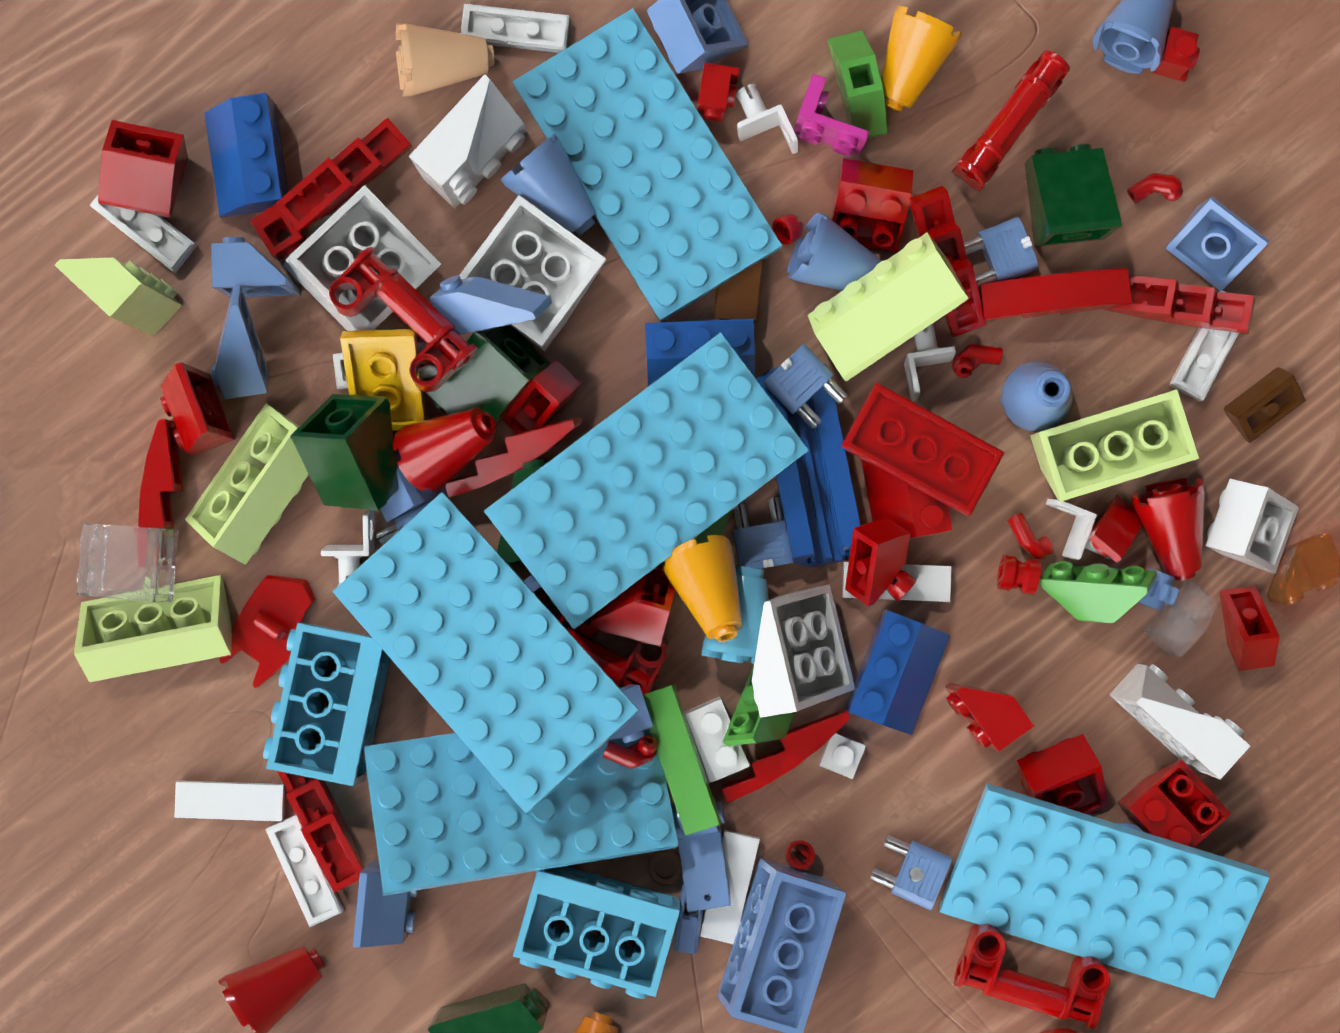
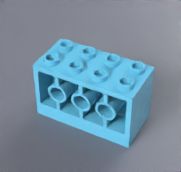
[263,623,391,786]
[513,866,680,999]

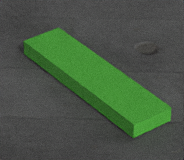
[643,684,722,836]

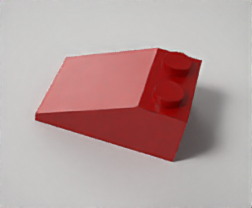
[160,362,235,455]

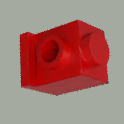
[1151,26,1200,82]
[697,62,739,122]
[249,205,306,261]

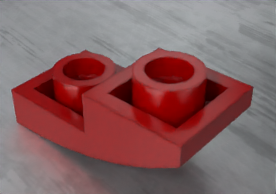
[1089,494,1142,563]

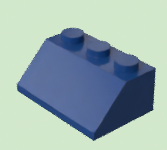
[204,93,288,218]
[645,319,755,387]
[845,609,950,735]

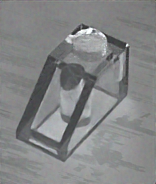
[1143,579,1219,658]

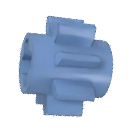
[1138,568,1180,611]

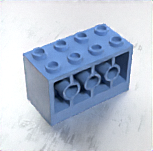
[717,858,846,1033]

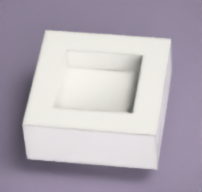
[818,733,866,779]

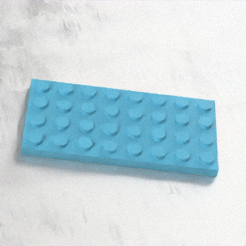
[512,8,782,322]
[484,332,809,629]
[332,492,640,814]
[364,728,678,896]
[939,783,1270,998]

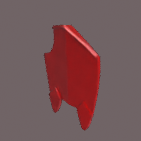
[219,575,315,688]

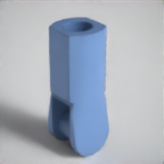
[674,885,703,954]

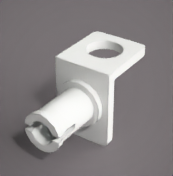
[736,84,798,154]
[904,323,956,402]
[1046,499,1111,560]
[321,510,375,586]

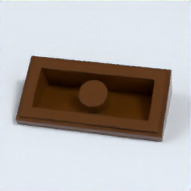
[713,258,764,322]
[1223,367,1306,443]

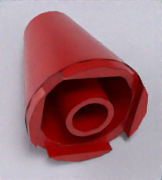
[393,408,496,492]
[1130,478,1205,580]
[218,946,325,1033]

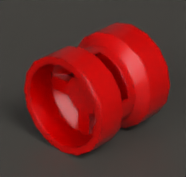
[997,554,1041,595]

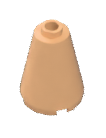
[396,23,494,97]

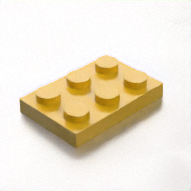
[340,329,427,431]

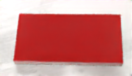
[840,382,1005,517]

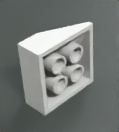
[409,74,526,208]
[283,185,441,331]
[459,195,607,351]
[752,584,855,718]
[1109,664,1250,779]

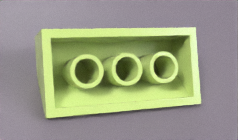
[808,232,969,381]
[55,257,183,337]
[1030,389,1199,502]
[185,403,309,565]
[74,575,232,682]

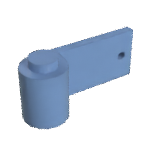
[670,796,731,912]

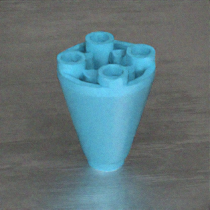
[701,566,769,664]

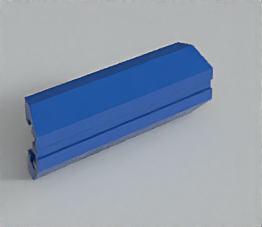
[756,364,860,567]

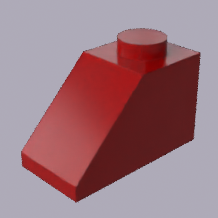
[503,360,582,433]
[845,517,910,606]
[1220,585,1280,671]

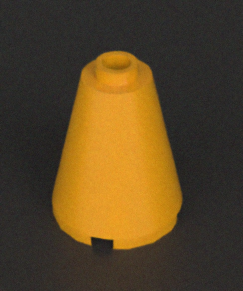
[881,6,962,112]
[662,535,742,642]

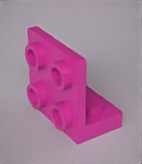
[794,74,870,156]

